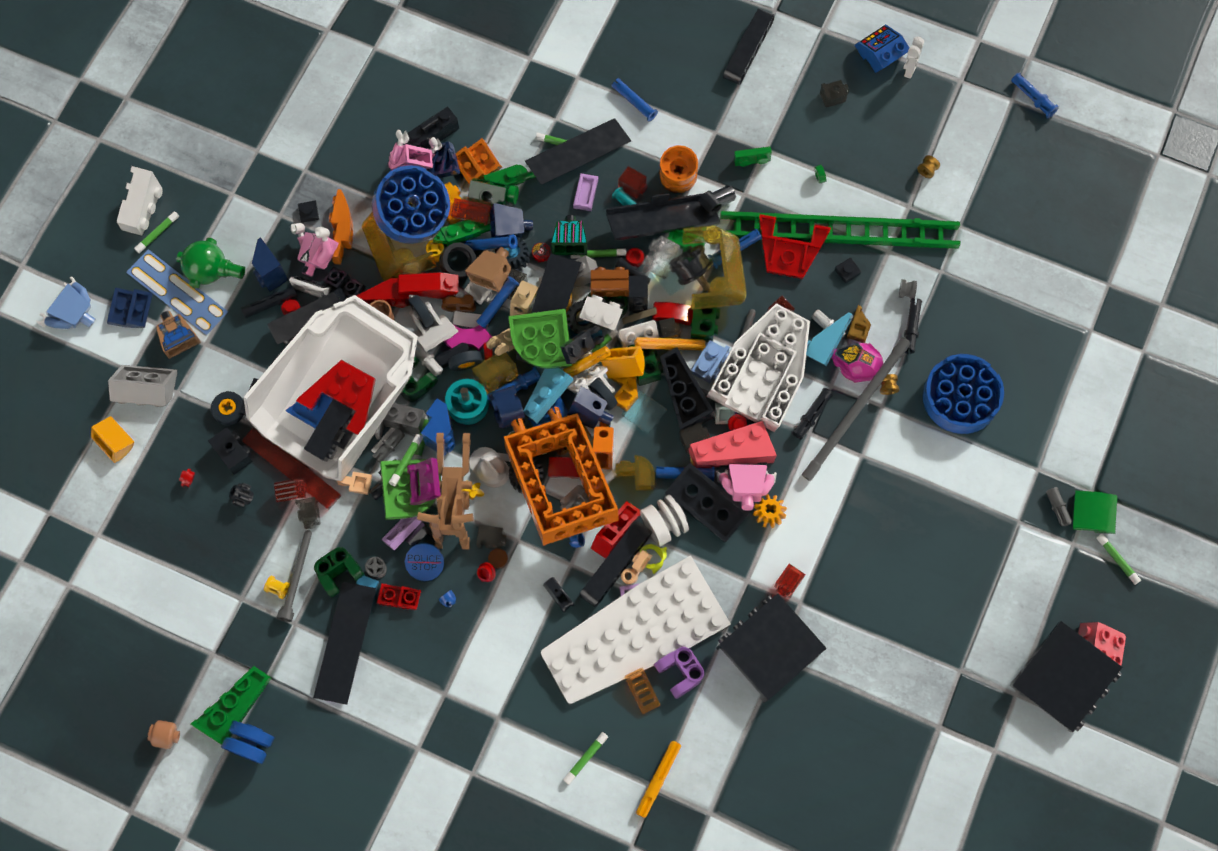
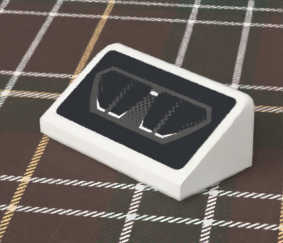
[289,276,331,297]

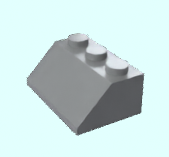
[108,365,177,407]

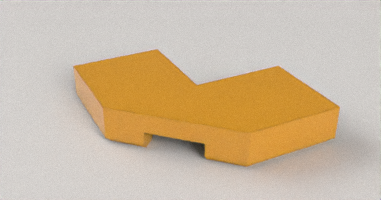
[611,376,638,412]

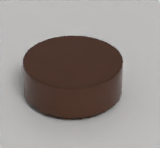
[488,549,508,569]

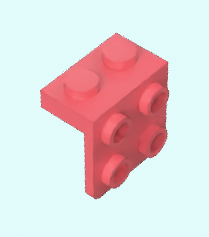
[1078,622,1126,665]

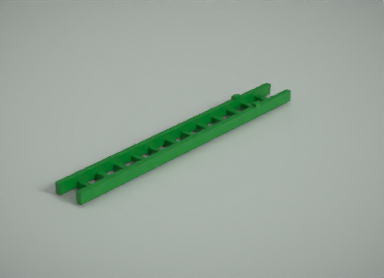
[720,211,961,249]

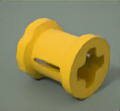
[264,575,290,599]

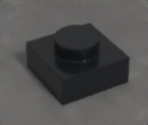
[298,200,320,223]
[835,257,861,284]

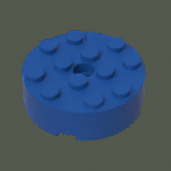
[372,165,450,244]
[923,354,1004,434]

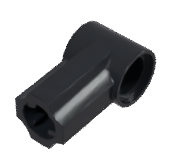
[698,186,736,215]

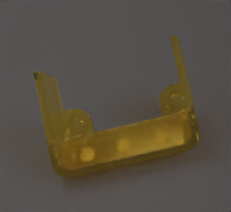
[362,202,437,281]
[682,225,747,309]

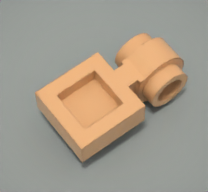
[621,550,653,585]

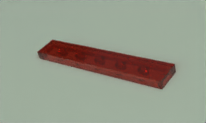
[242,427,341,510]

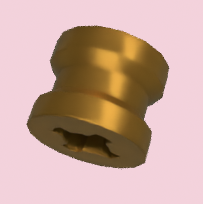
[917,155,940,178]
[880,374,899,395]

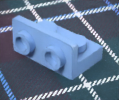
[691,340,730,383]

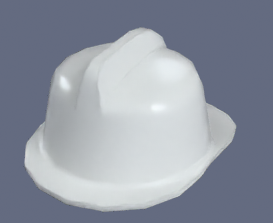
[469,447,509,488]

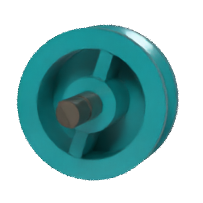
[445,379,489,425]

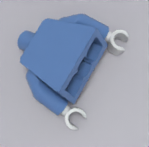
[36,277,96,329]

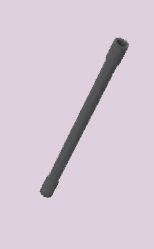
[801,337,911,481]

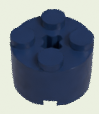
[488,385,526,429]

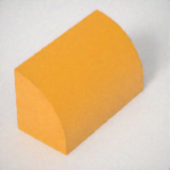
[601,346,645,379]
[91,416,134,463]

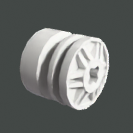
[640,495,689,547]

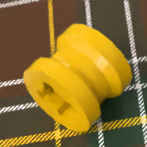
[426,240,444,262]

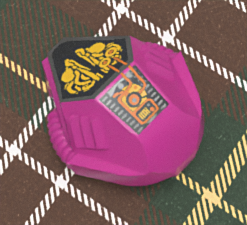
[831,343,883,383]

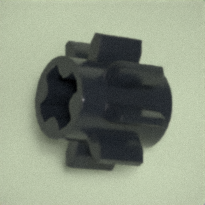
[229,483,254,507]

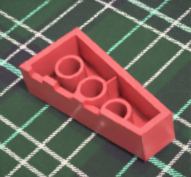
[688,421,777,468]

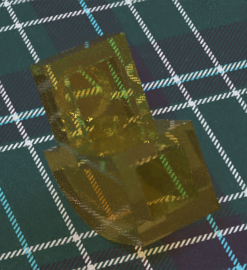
[615,455,655,491]

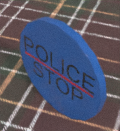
[405,543,444,581]

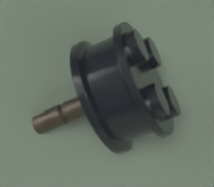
[669,245,714,294]

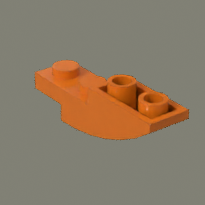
[329,189,353,265]

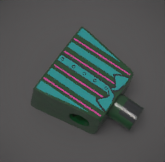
[551,215,587,255]

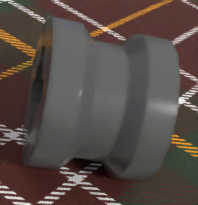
[899,279,917,299]
[365,557,387,580]

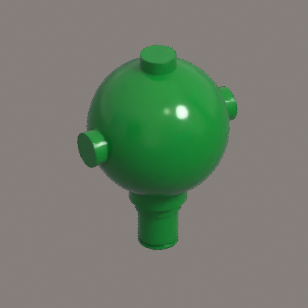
[177,237,246,288]

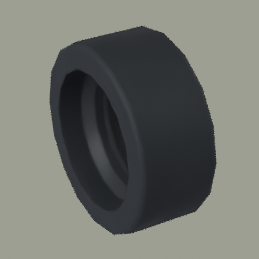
[439,243,476,279]

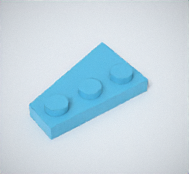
[523,368,574,423]

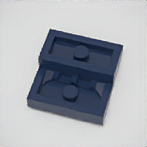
[107,288,153,328]

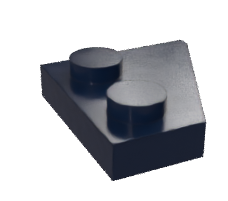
[430,141,460,178]

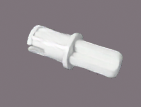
[812,310,846,339]
[415,344,443,376]

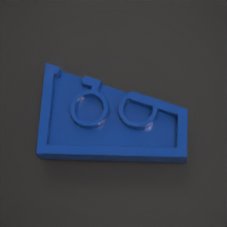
[285,394,333,429]

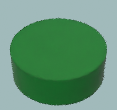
[814,165,827,184]
[507,185,519,205]

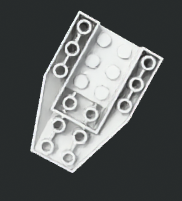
[706,304,810,432]

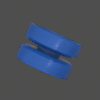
[221,720,275,765]

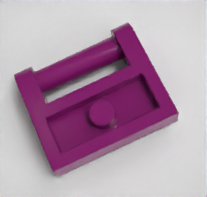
[407,458,441,505]

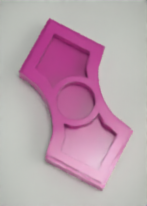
[443,324,492,351]

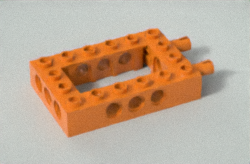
[504,407,618,546]

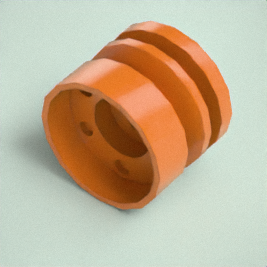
[660,145,698,193]

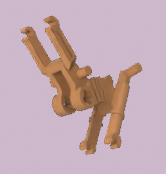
[417,433,474,549]

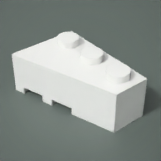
[117,166,162,236]

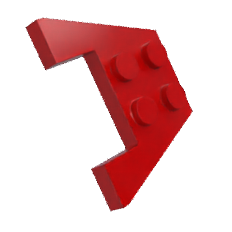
[759,214,831,279]
[296,360,376,435]

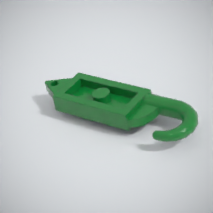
[483,164,535,194]
[433,212,491,246]

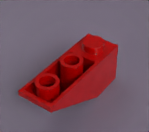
[357,278,411,308]

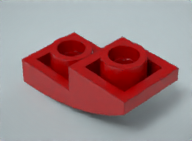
[652,302,693,326]
[548,457,580,479]
[377,583,421,610]

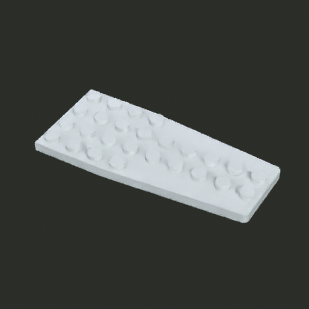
[541,556,731,704]

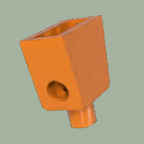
[593,422,614,470]

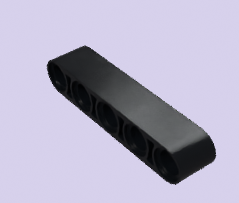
[723,8,775,85]
[579,520,652,608]

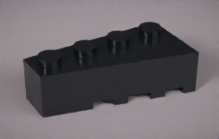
[267,288,346,345]

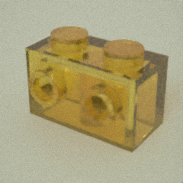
[472,352,519,394]

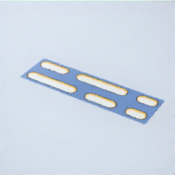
[126,249,228,335]

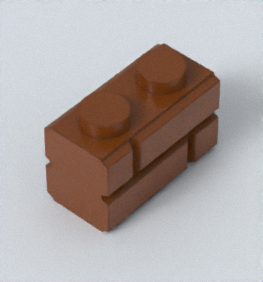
[591,267,629,297]

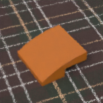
[455,138,503,185]

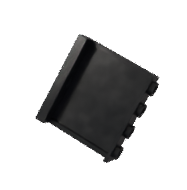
[716,594,827,704]
[1010,621,1123,732]

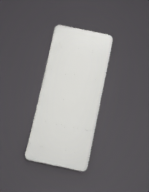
[453,311,489,329]

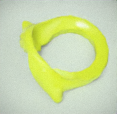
[639,544,667,574]

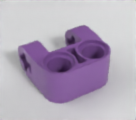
[654,647,704,699]

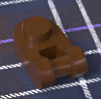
[441,294,476,313]

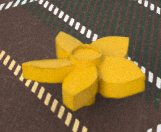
[463,480,484,500]

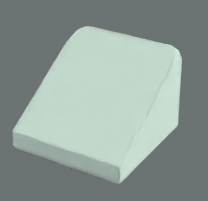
[715,403,735,424]

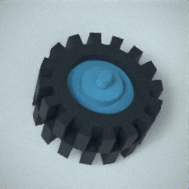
[495,238,530,273]

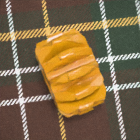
[753,494,787,528]

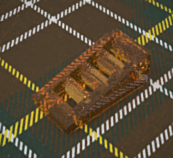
[624,667,661,715]

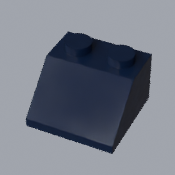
[252,237,288,292]

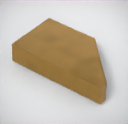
[847,305,871,343]

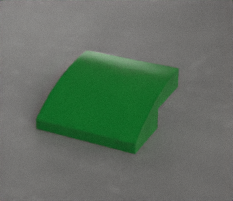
[1073,490,1118,534]

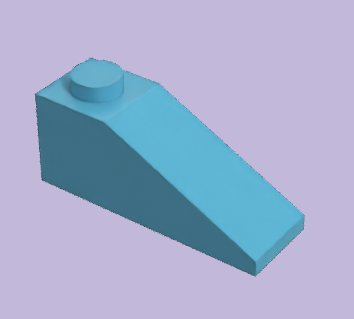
[806,312,853,366]

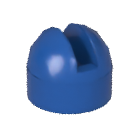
[569,533,585,548]
[438,590,456,607]

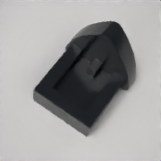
[405,521,434,547]

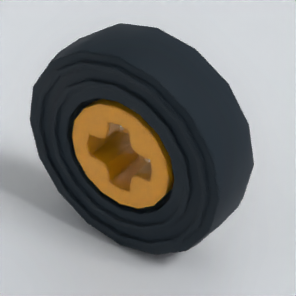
[448,351,483,371]
[211,391,244,425]

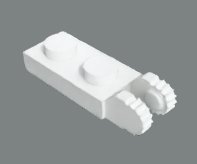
[903,36,924,79]

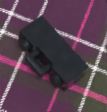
[405,106,460,149]
[304,399,356,462]

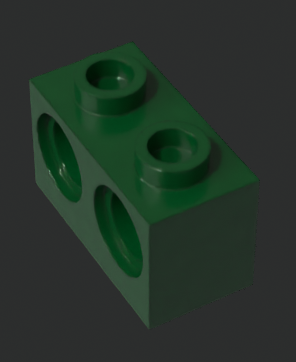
[690,299,720,342]
[628,344,664,386]

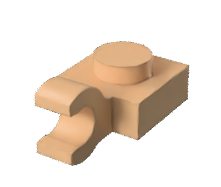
[337,472,372,495]

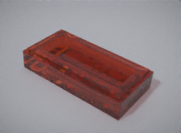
[451,198,491,224]

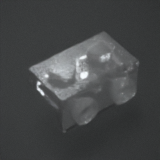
[642,236,680,279]

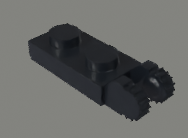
[560,325,605,364]

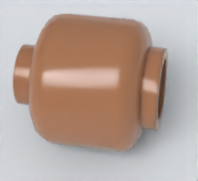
[148,720,180,749]

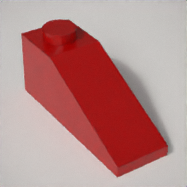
[398,272,459,299]
[590,501,640,559]

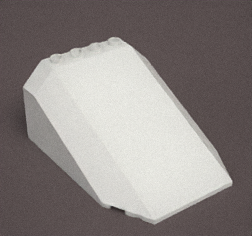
[244,295,418,481]

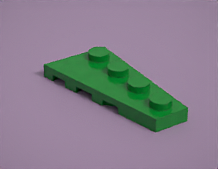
[190,666,272,745]

